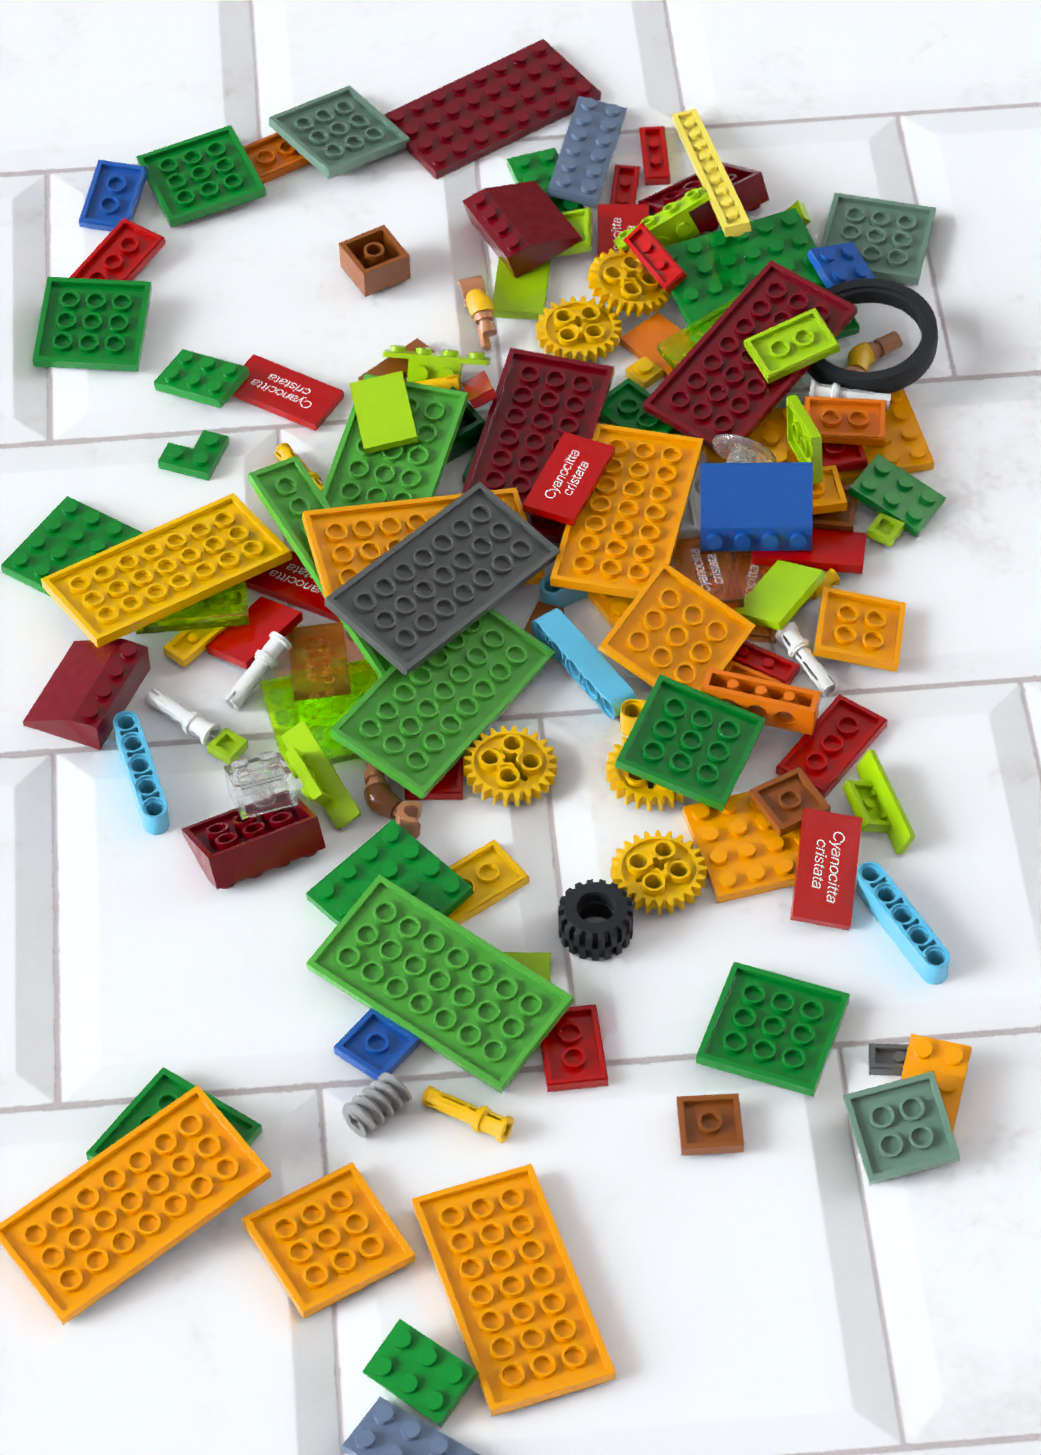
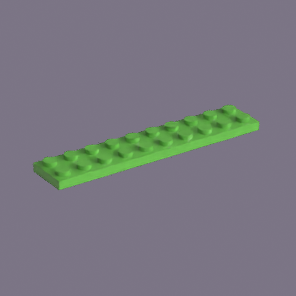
[247,456,392,678]

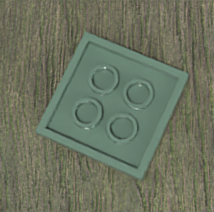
[843,1071,960,1186]

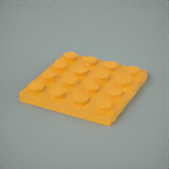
[598,561,756,691]
[682,791,801,903]
[242,1162,415,1319]

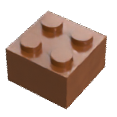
[339,225,411,297]

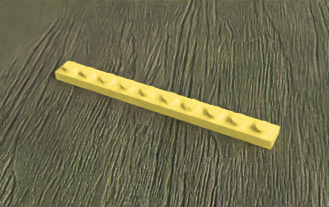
[672,108,751,237]

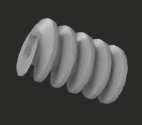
[342,1073,412,1138]

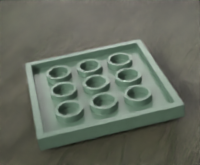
[268,85,410,179]
[820,193,936,286]

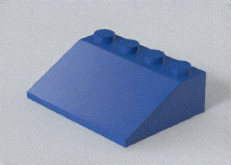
[700,462,813,551]

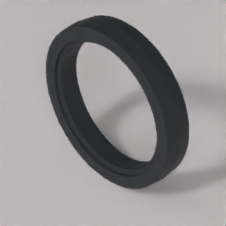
[807,278,938,394]

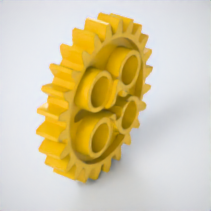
[587,248,671,318]
[536,296,622,363]
[463,725,557,807]
[606,737,684,812]
[611,830,707,915]

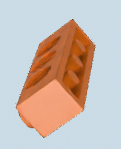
[701,667,821,735]

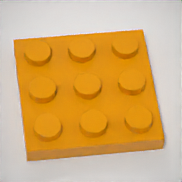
[813,586,906,672]

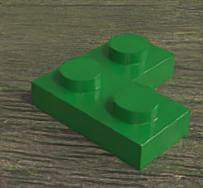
[158,430,229,481]

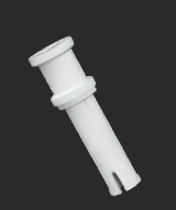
[809,379,891,411]
[775,622,839,697]
[224,631,292,710]
[145,687,221,747]

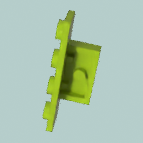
[613,187,710,252]
[382,345,491,385]
[281,721,362,830]
[842,750,915,854]

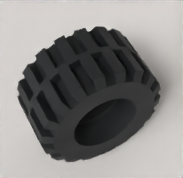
[558,879,633,961]

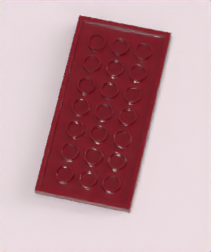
[384,39,601,179]
[642,260,858,460]
[461,348,615,544]

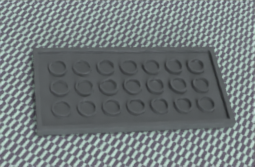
[324,482,560,676]

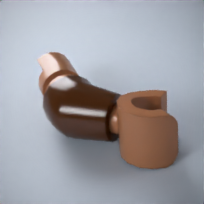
[363,761,422,839]

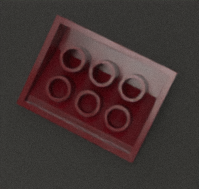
[638,162,769,239]
[462,181,583,279]
[23,639,151,750]
[181,788,326,890]

